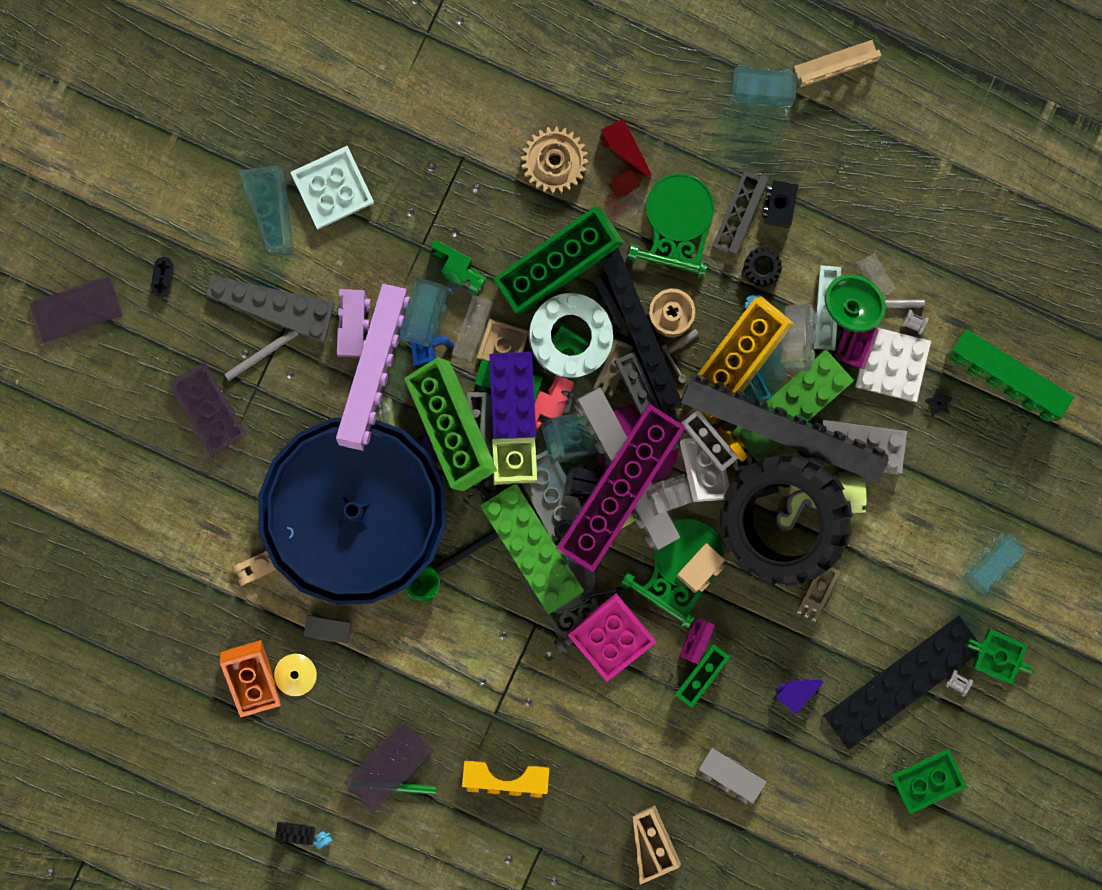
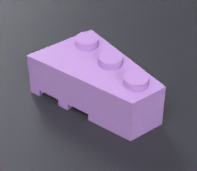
[337,289,371,358]

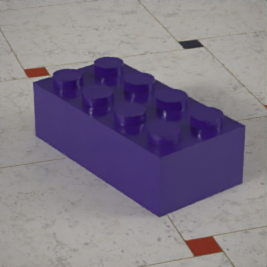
[489,352,536,439]

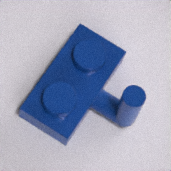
[410,323,456,369]

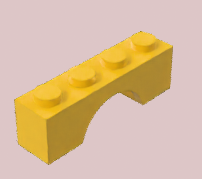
[462,761,549,798]

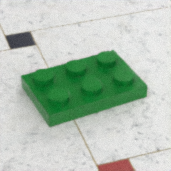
[891,748,967,814]

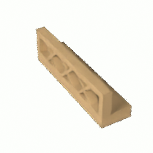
[793,40,881,87]

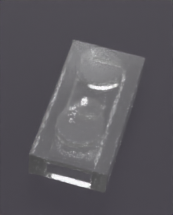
[856,253,896,296]

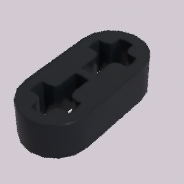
[151,257,174,298]

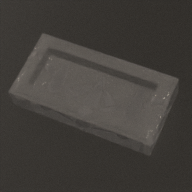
[603,188,646,227]

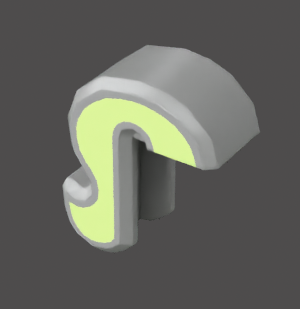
[775,490,818,531]

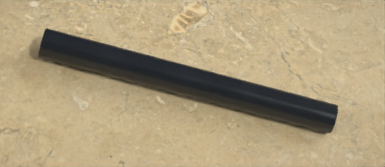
[435,530,499,573]

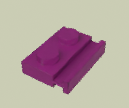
[679,618,715,664]

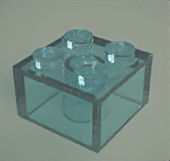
[541,413,598,464]

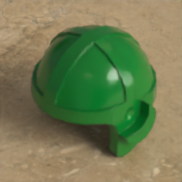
[404,567,440,602]

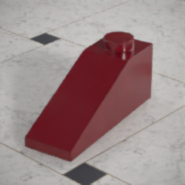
[599,119,652,180]

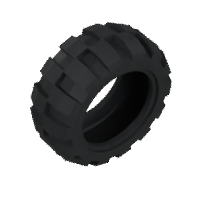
[719,454,853,587]

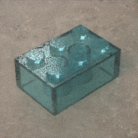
[729,65,798,107]

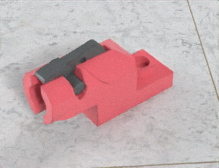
[535,376,575,432]

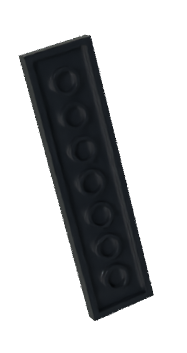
[823,615,978,750]

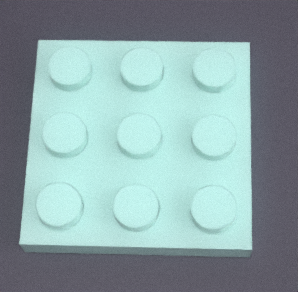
[290,146,374,230]

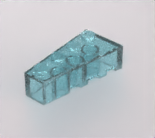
[238,165,293,254]

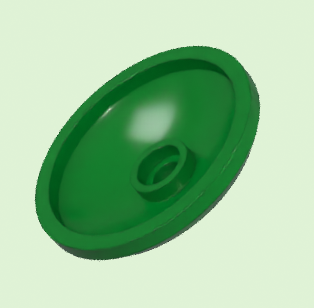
[824,274,886,332]

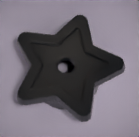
[925,389,952,416]

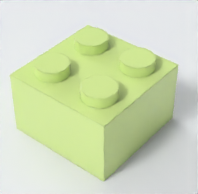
[491,437,537,485]

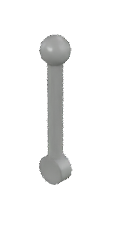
[660,344,686,383]

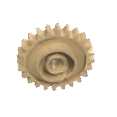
[521,126,588,194]

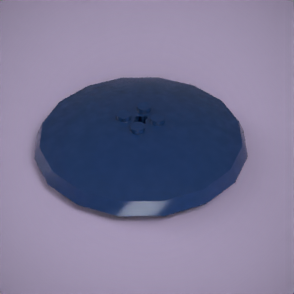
[258,418,446,605]

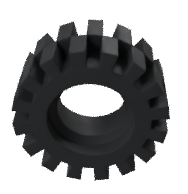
[743,247,782,287]
[275,822,315,845]

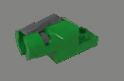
[431,240,486,296]

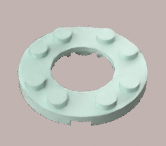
[528,293,613,378]

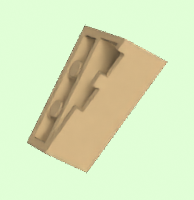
[633,806,681,885]

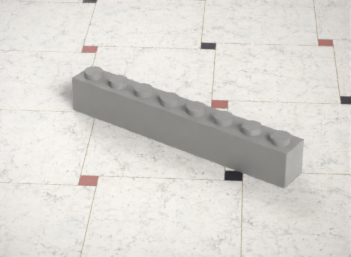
[575,387,680,550]

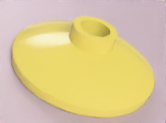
[274,654,317,696]

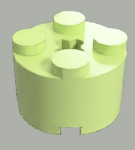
[832,471,866,513]

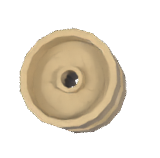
[648,289,695,338]

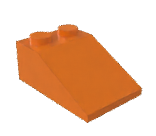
[220,640,281,718]

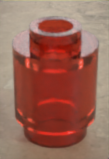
[609,169,642,198]

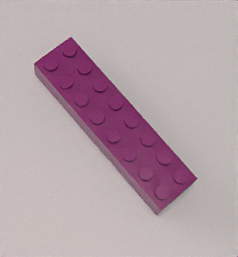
[555,404,685,572]

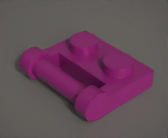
[832,328,879,369]

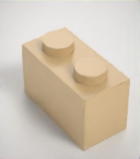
[676,543,725,593]

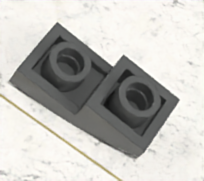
[304,615,352,643]

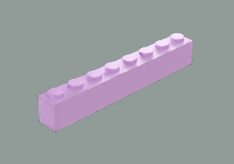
[336,284,411,451]

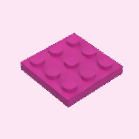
[567,593,657,682]

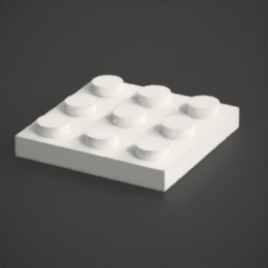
[855,327,931,402]

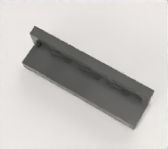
[712,170,769,257]

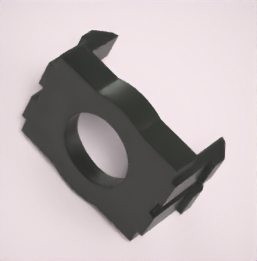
[475,474,505,501]

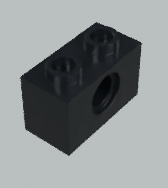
[762,180,799,229]

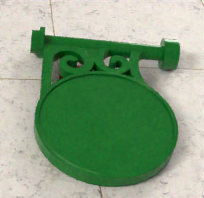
[626,173,714,278]
[619,519,723,628]

